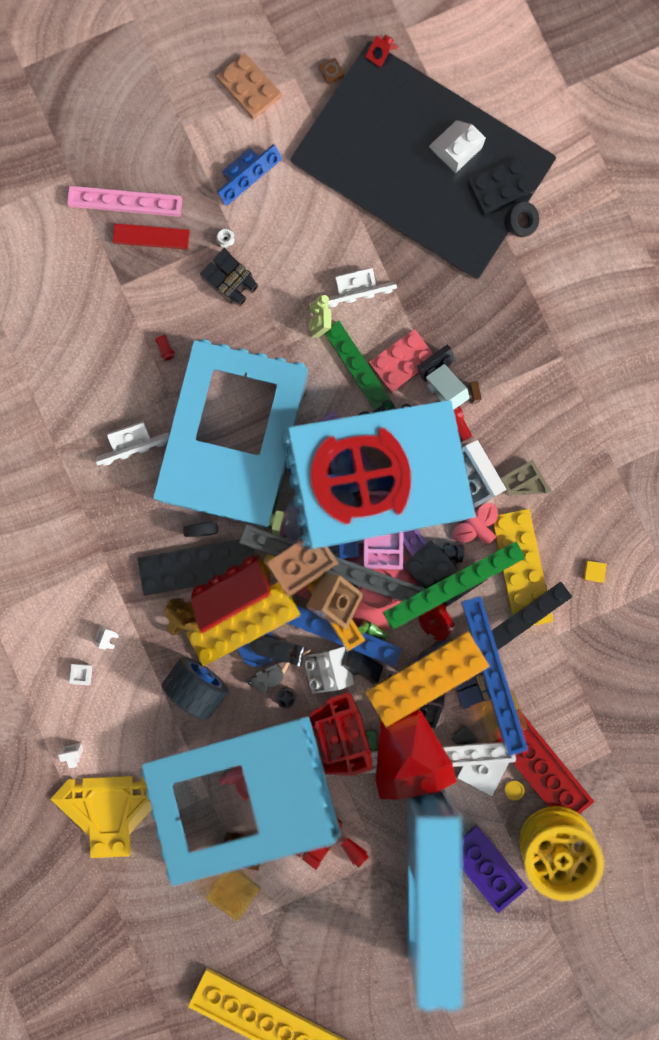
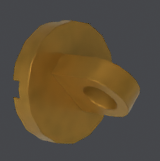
[164,598,198,636]

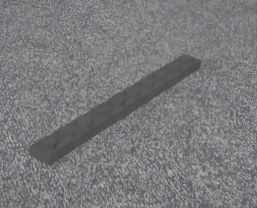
[239,524,425,602]

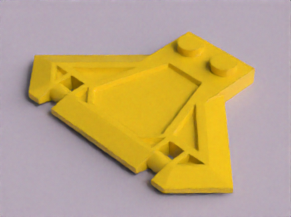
[50,775,152,858]

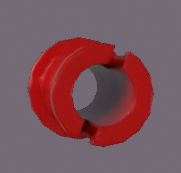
[155,335,175,361]

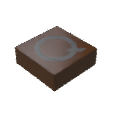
[319,58,344,85]

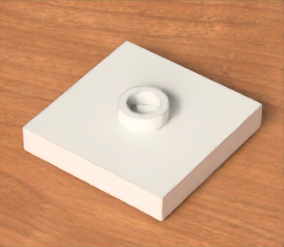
[457,763,509,796]

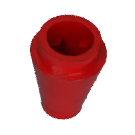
[341,837,369,868]

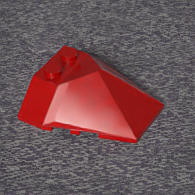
[308,692,373,776]
[375,708,457,800]

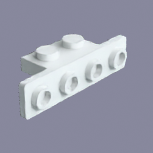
[328,267,397,308]
[95,421,170,466]

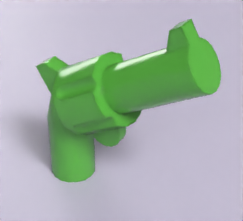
[358,619,388,640]

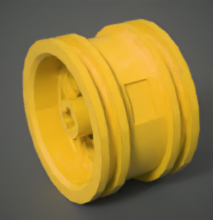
[519,806,604,901]

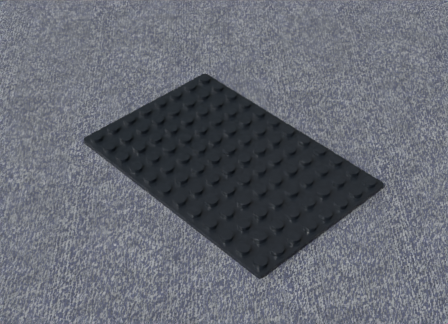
[290,41,556,279]

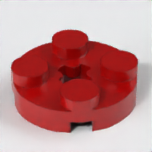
[418,603,455,641]

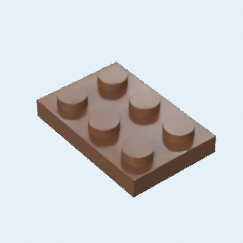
[217,53,282,120]
[266,540,338,597]

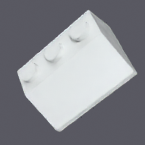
[461,440,507,508]

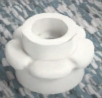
[216,229,235,248]

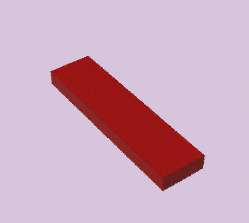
[113,223,190,250]

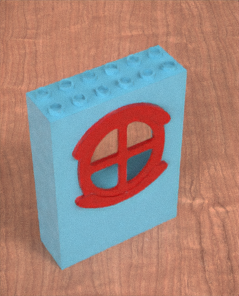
[282,400,476,550]

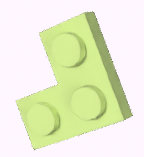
[269,510,285,536]

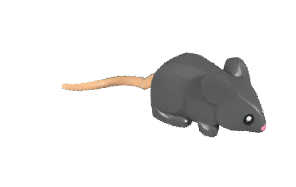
[245,650,311,692]

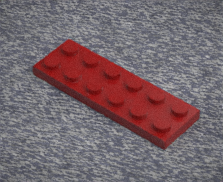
[489,709,595,814]

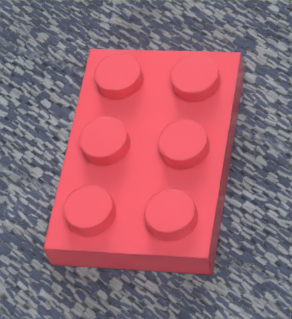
[369,329,433,393]

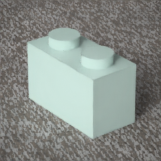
[426,364,469,410]

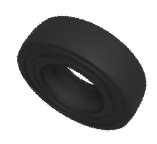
[506,202,539,237]
[183,523,218,537]

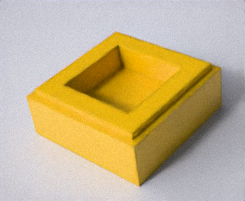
[583,561,607,583]

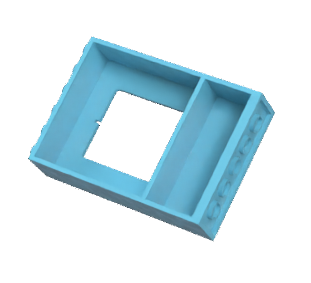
[153,339,309,529]
[142,716,341,886]
[406,790,462,1011]

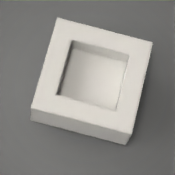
[69,664,93,685]

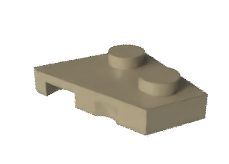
[500,460,551,496]

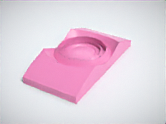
[363,491,403,570]

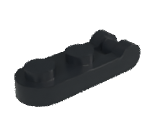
[251,635,307,666]

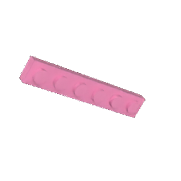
[67,186,182,217]

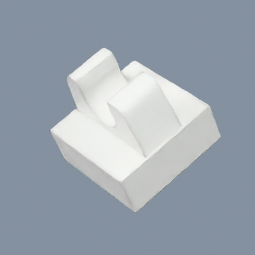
[93,625,118,650]
[58,743,83,768]

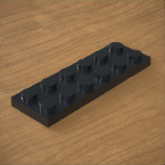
[137,539,254,596]

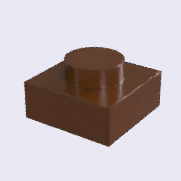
[467,381,482,404]

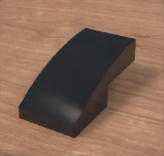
[341,649,384,684]

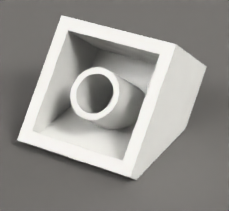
[430,120,485,173]

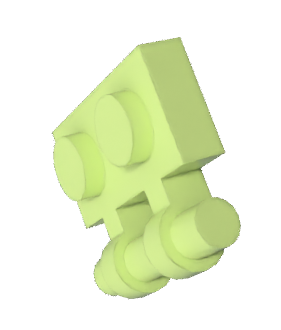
[309,295,331,338]

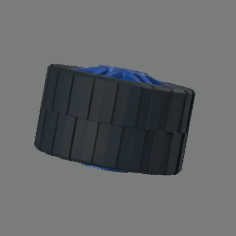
[162,657,228,719]

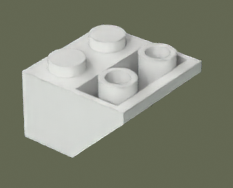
[303,647,354,694]

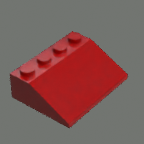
[191,555,271,634]

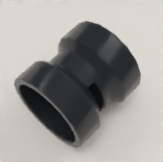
[443,542,464,563]
[276,687,296,709]

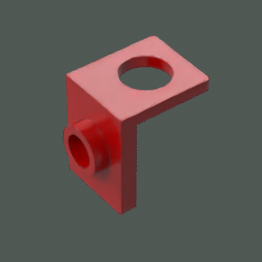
[365,34,399,67]

